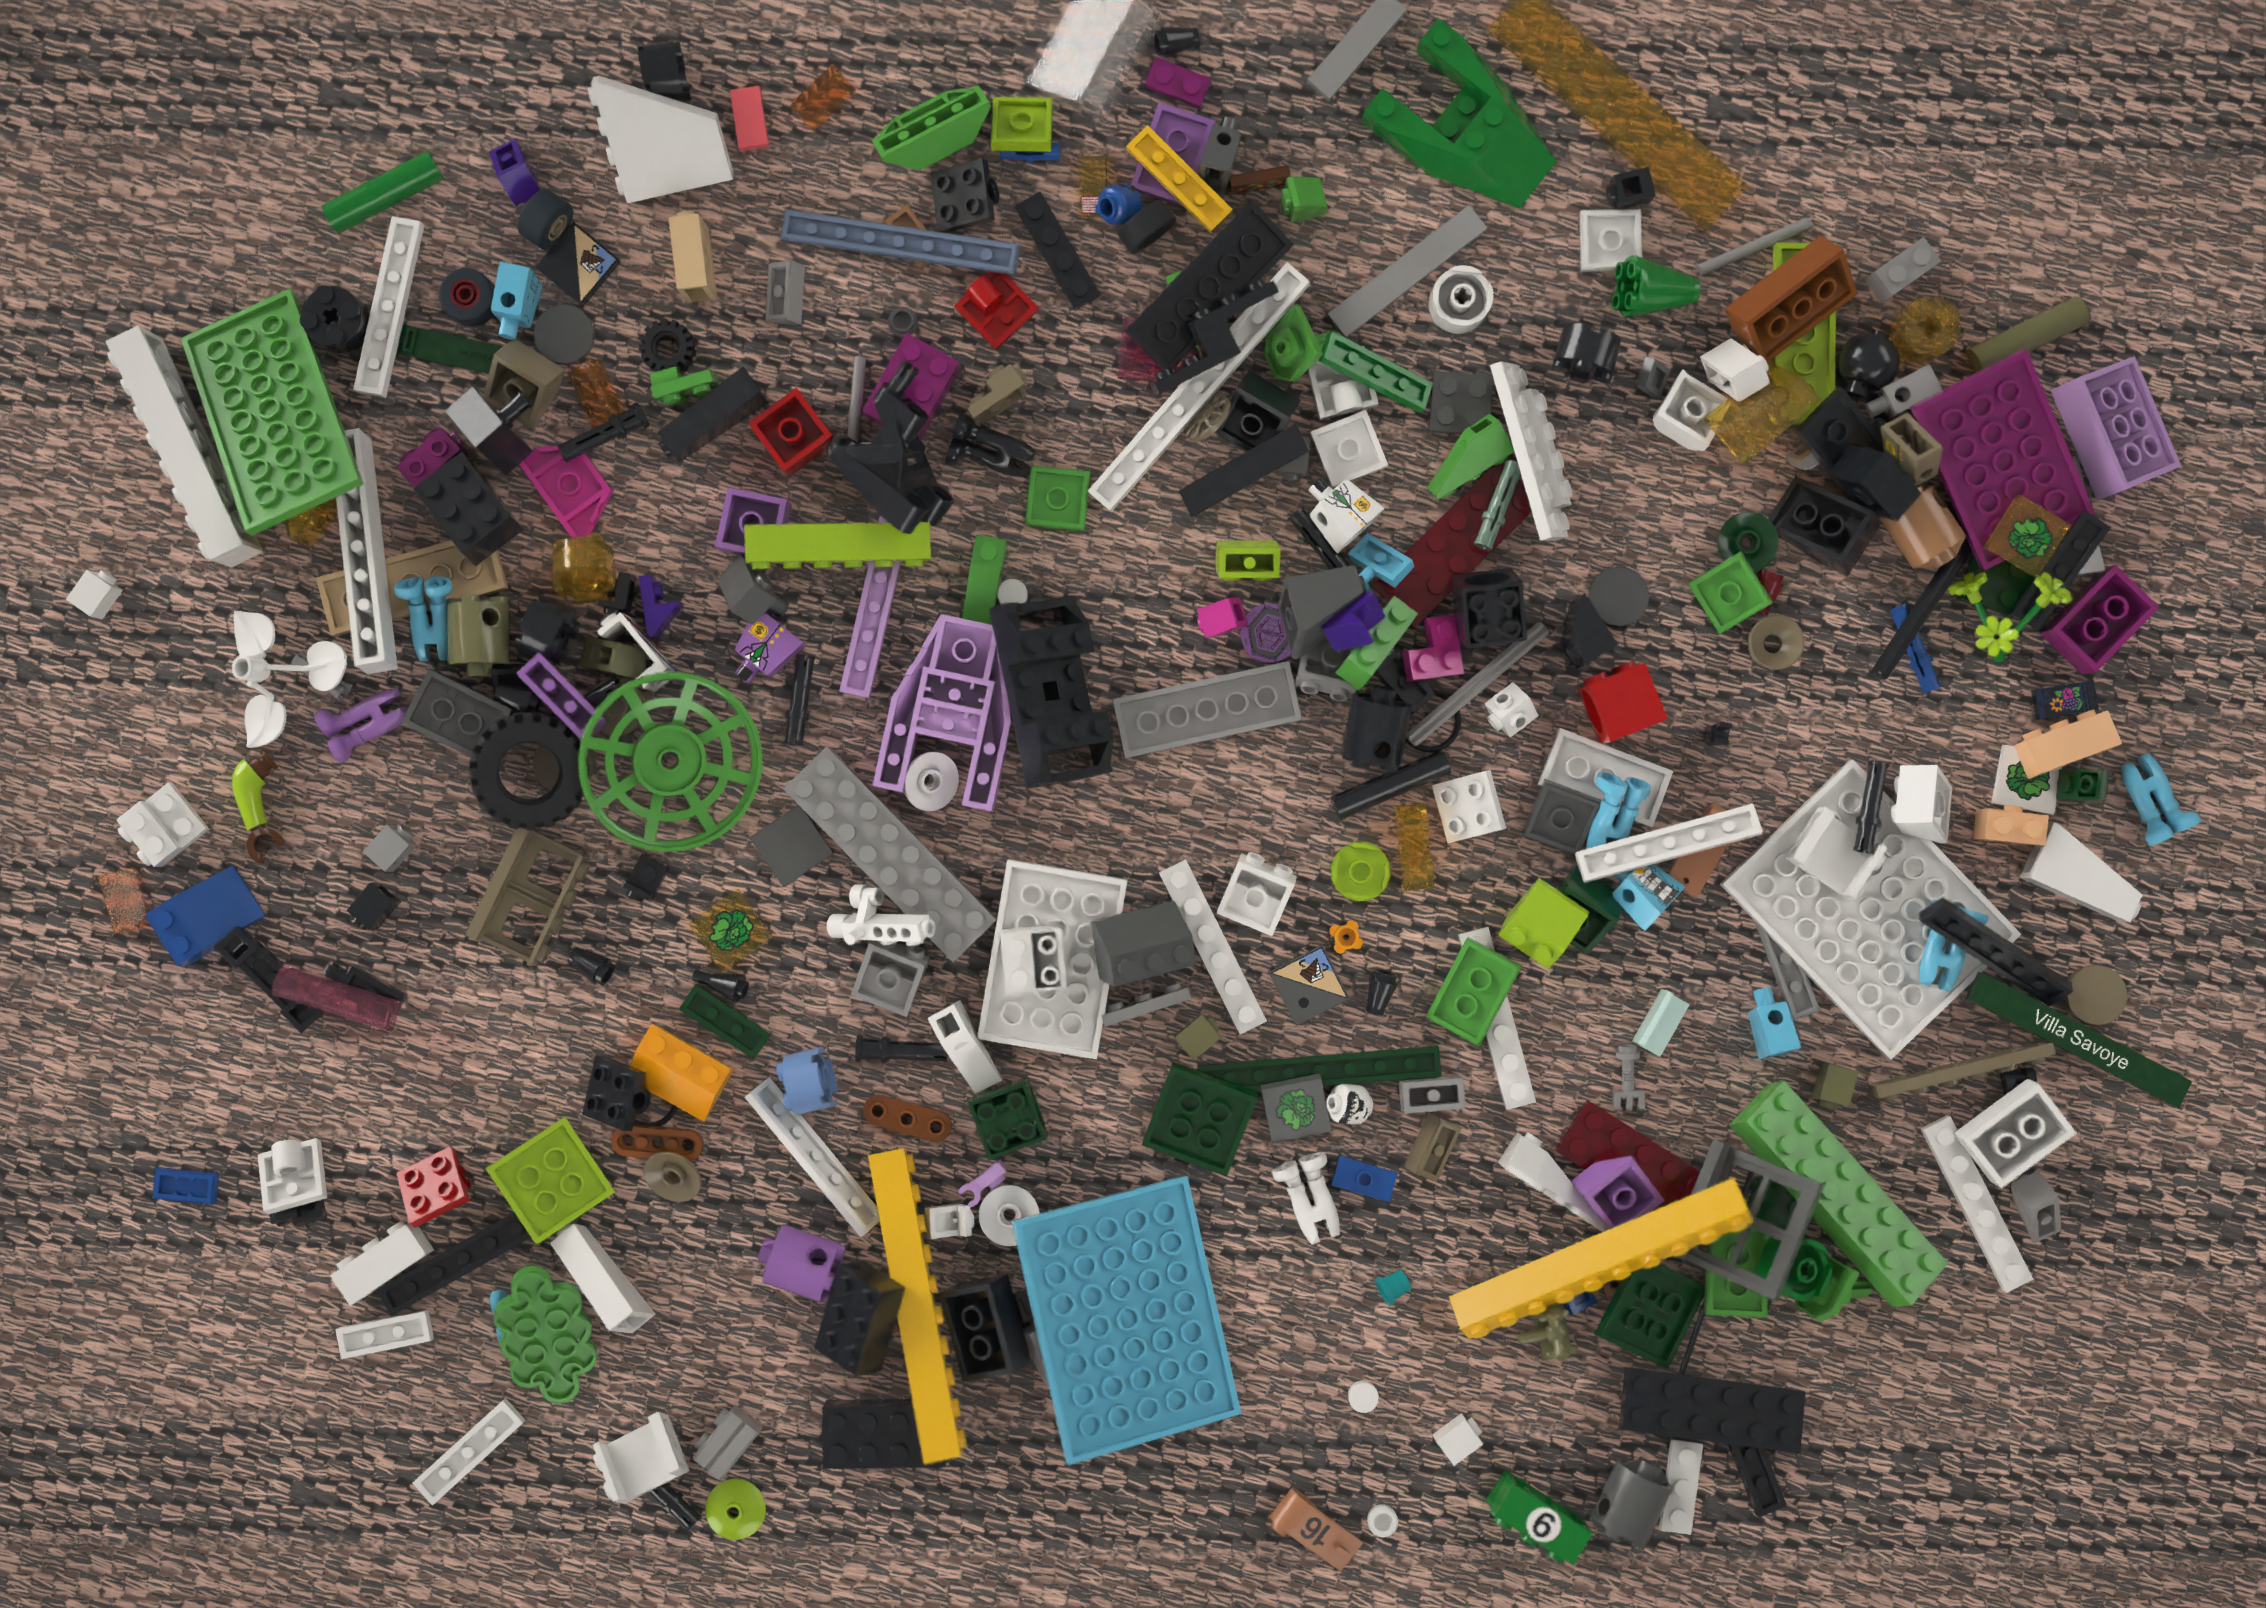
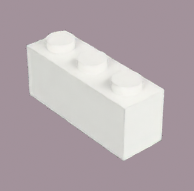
[330,1220,434,1306]

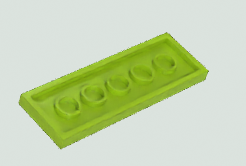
[1772,242,1836,424]

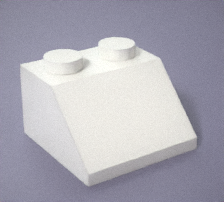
[1891,765,1952,843]

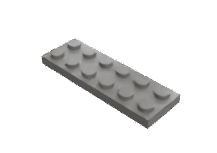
[1113,661,1302,759]

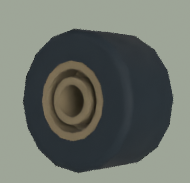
[517,189,574,250]

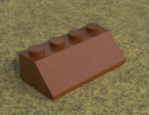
[1725,235,1858,362]

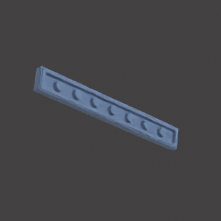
[781,209,1020,276]

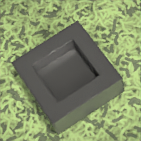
[1636,357,1671,398]

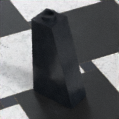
[658,366,769,462]

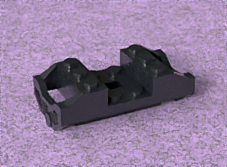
[989,595,1113,788]

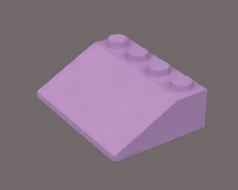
[2051,356,2181,501]

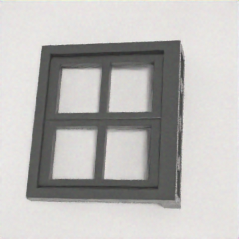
[1675,1139,1824,1301]

